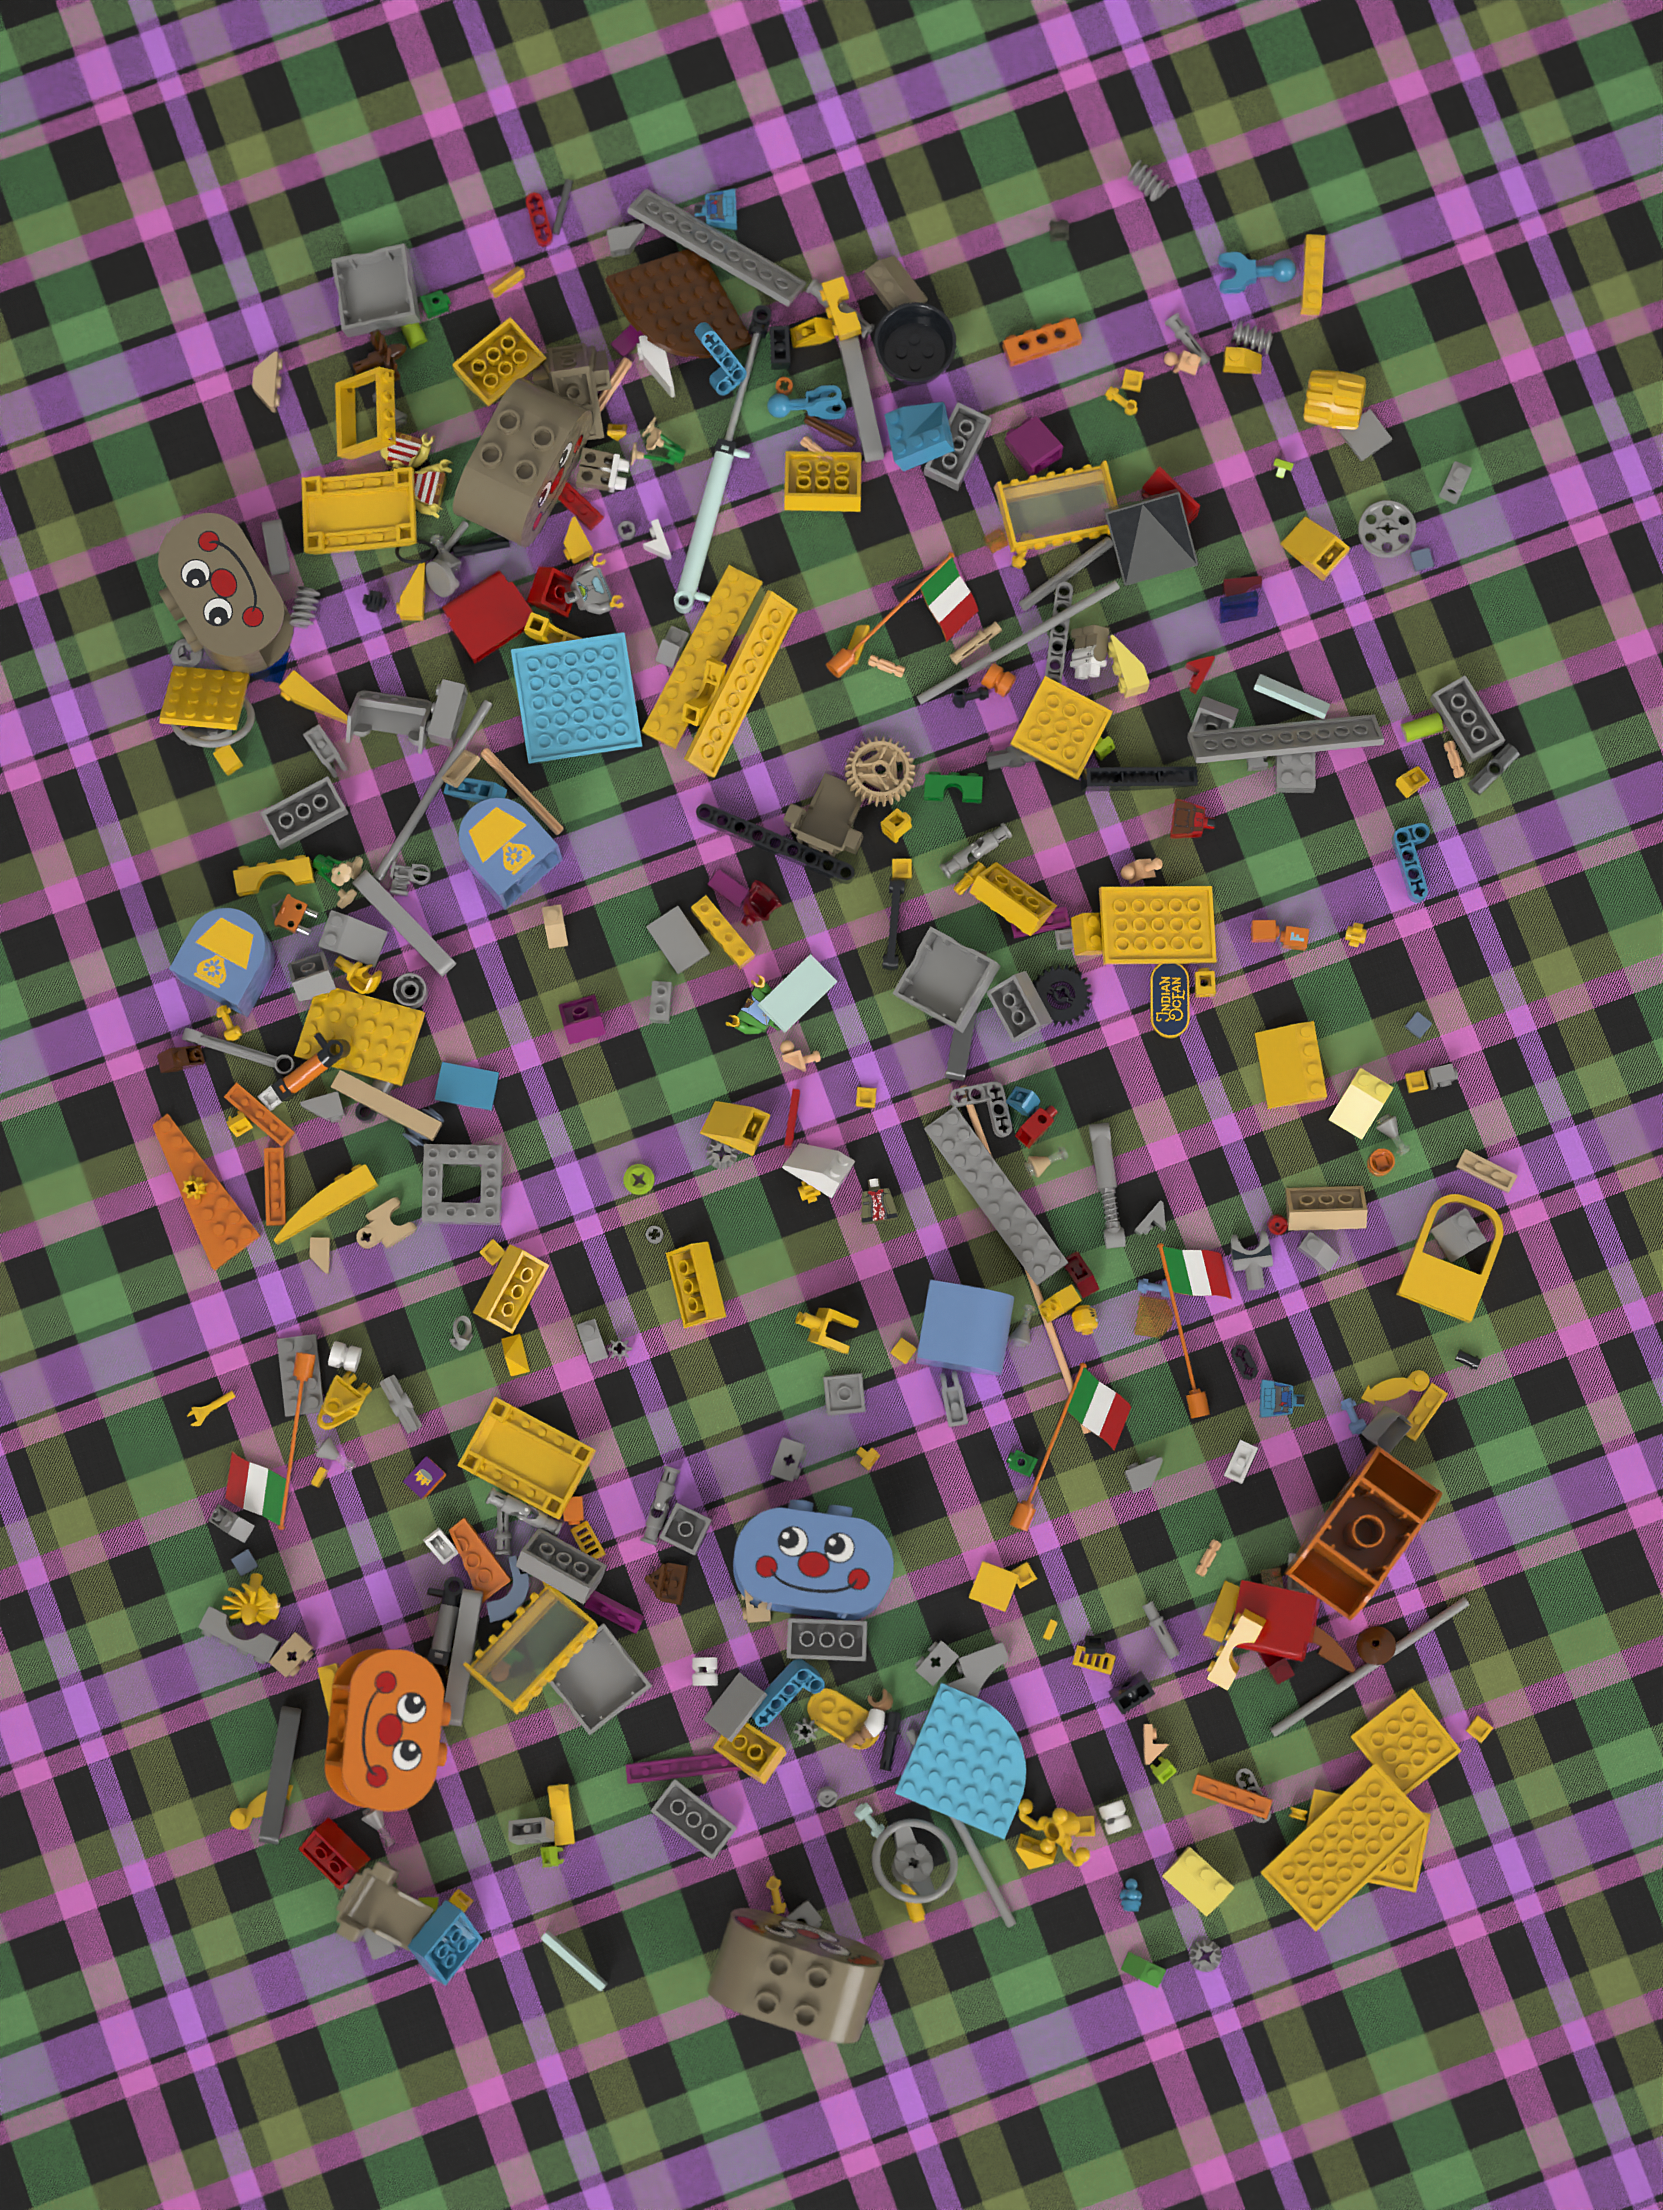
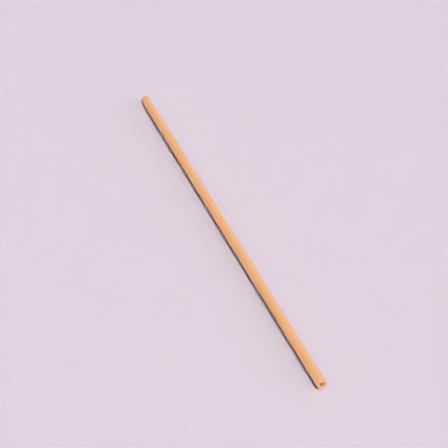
[959,1085,1091,1434]

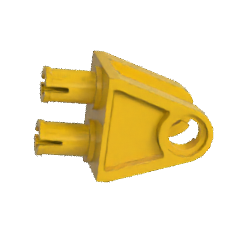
[795,1308,859,1354]
[317,1371,372,1430]

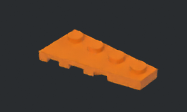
[449,1518,512,1604]

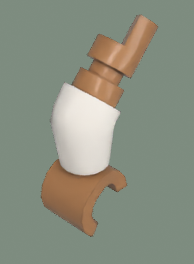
[844,1688,893,1748]

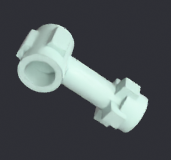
[853,1802,885,1838]

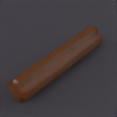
[804,414,856,447]

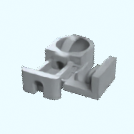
[390,861,431,897]

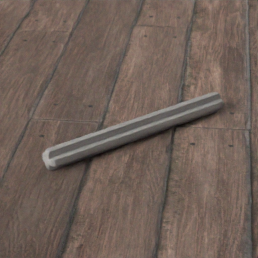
[1019,537,1113,611]

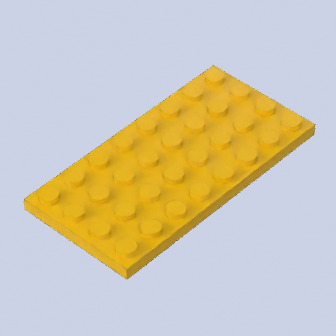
[1260,1763,1430,1932]

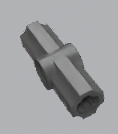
[1468,743,1520,796]
[986,746,1040,770]

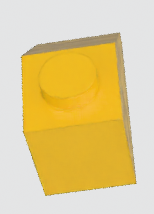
[790,317,835,348]
[1223,347,1262,374]
[563,517,594,564]

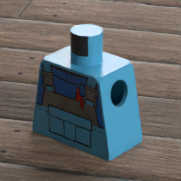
[694,189,737,230]
[1259,1380,1304,1418]

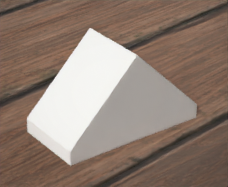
[423,1528,458,1565]

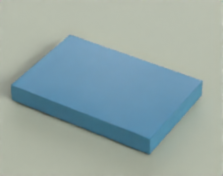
[434,1062,499,1111]

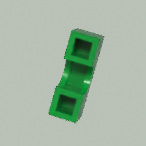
[924,772,983,803]

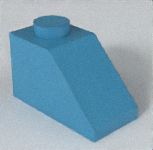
[1006,1086,1041,1117]

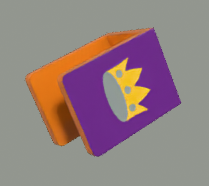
[403,1457,446,1500]

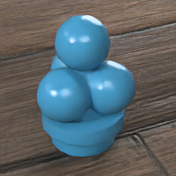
[1120,1878,1142,1912]

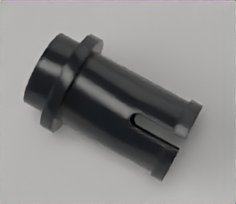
[1455,1350,1481,1370]

